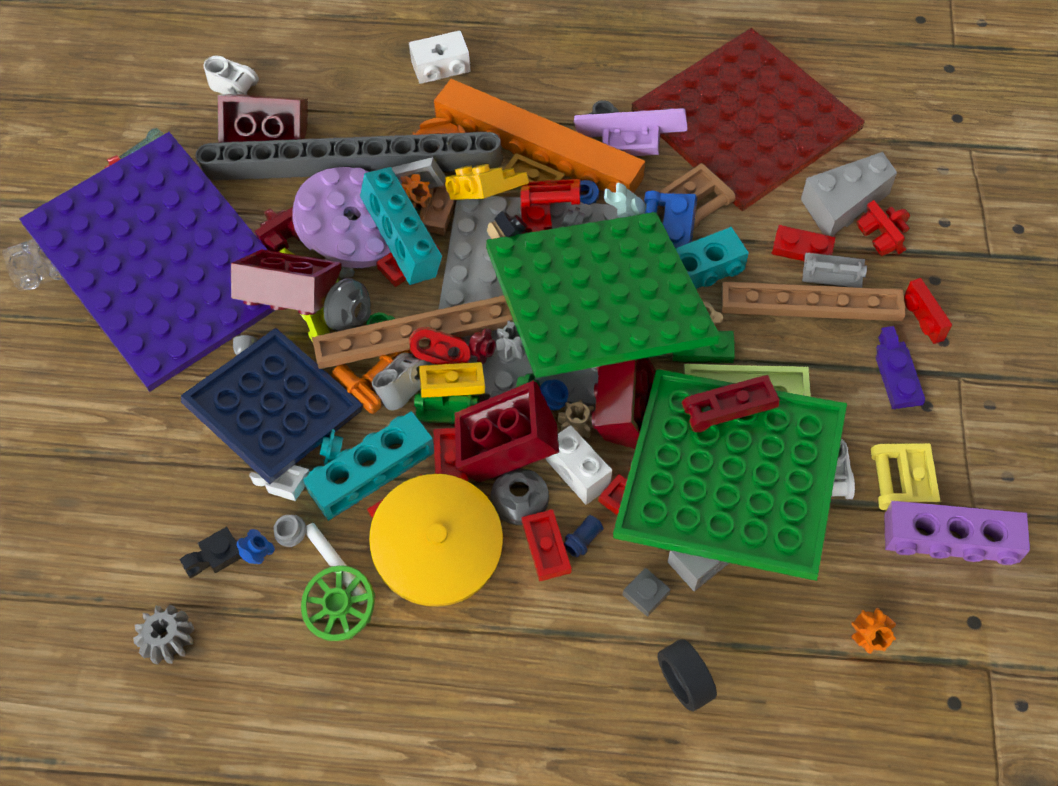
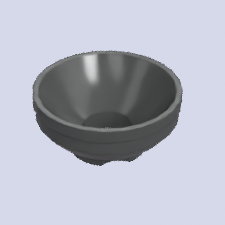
[324,278,371,332]
[491,468,549,525]

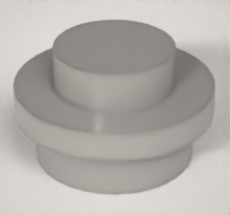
[274,515,306,547]

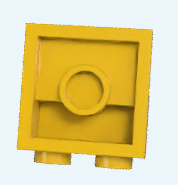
[445,164,529,200]

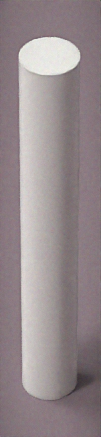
[306,523,368,605]

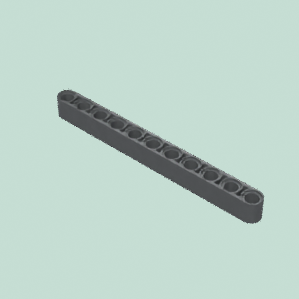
[195,132,503,180]

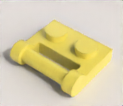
[870,443,941,510]

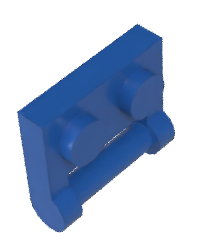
[644,191,697,248]

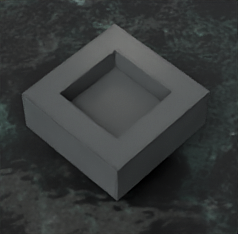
[623,567,671,617]

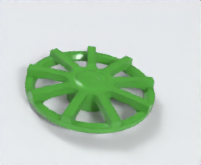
[301,565,376,641]

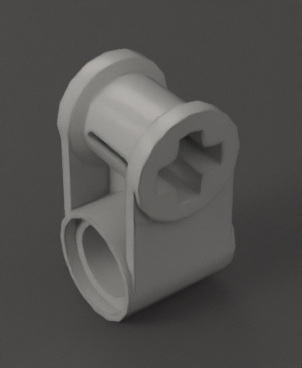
[372,352,432,410]

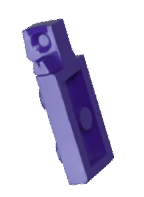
[875,326,925,409]

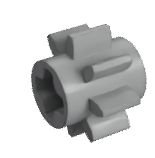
[496,321,525,360]

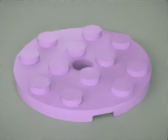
[292,167,391,268]

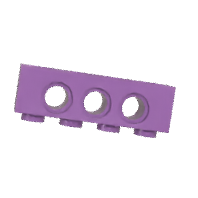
[884,501,1030,565]

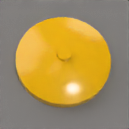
[369,474,503,607]

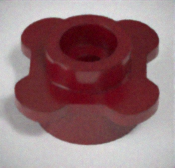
[468,328,496,365]

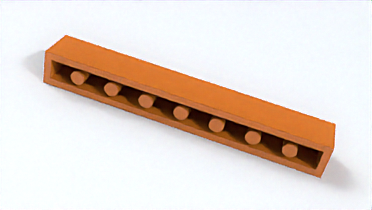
[434,79,645,194]

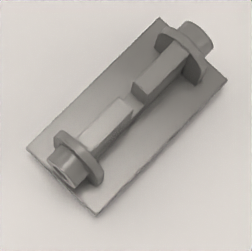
[802,253,867,288]

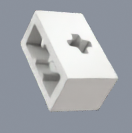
[409,30,470,84]
[546,425,612,505]

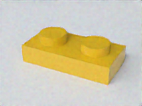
[419,362,485,398]

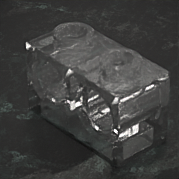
[2,239,63,292]

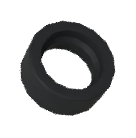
[657,639,717,712]

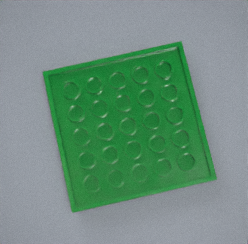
[486,212,720,378]
[613,369,847,581]

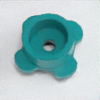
[319,429,343,465]

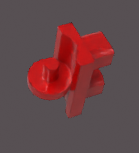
[857,200,910,257]

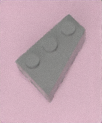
[801,152,897,237]

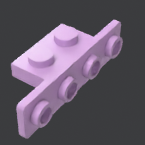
[574,108,688,156]

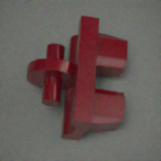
[255,207,301,252]

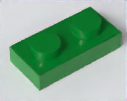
[672,331,735,363]

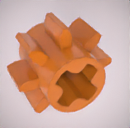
[400,174,432,208]
[851,608,896,654]

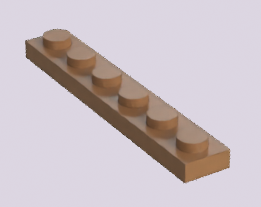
[721,282,905,321]

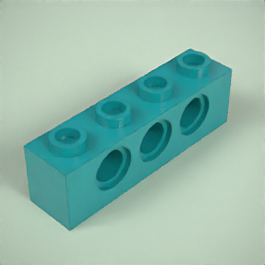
[360,167,442,285]
[675,227,749,289]
[303,411,434,521]

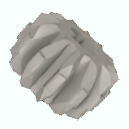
[133,605,194,664]

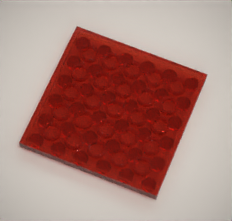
[631,28,865,211]

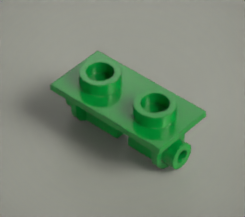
[414,393,480,424]

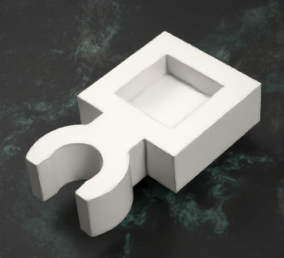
[249,465,310,501]

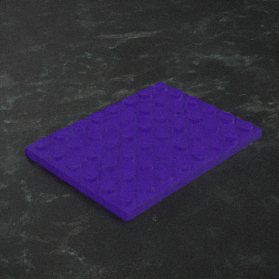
[19,132,276,392]

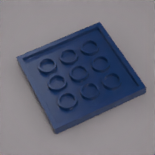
[181,328,363,484]

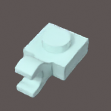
[604,183,646,218]

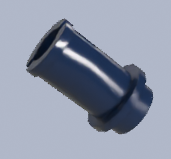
[564,515,604,557]

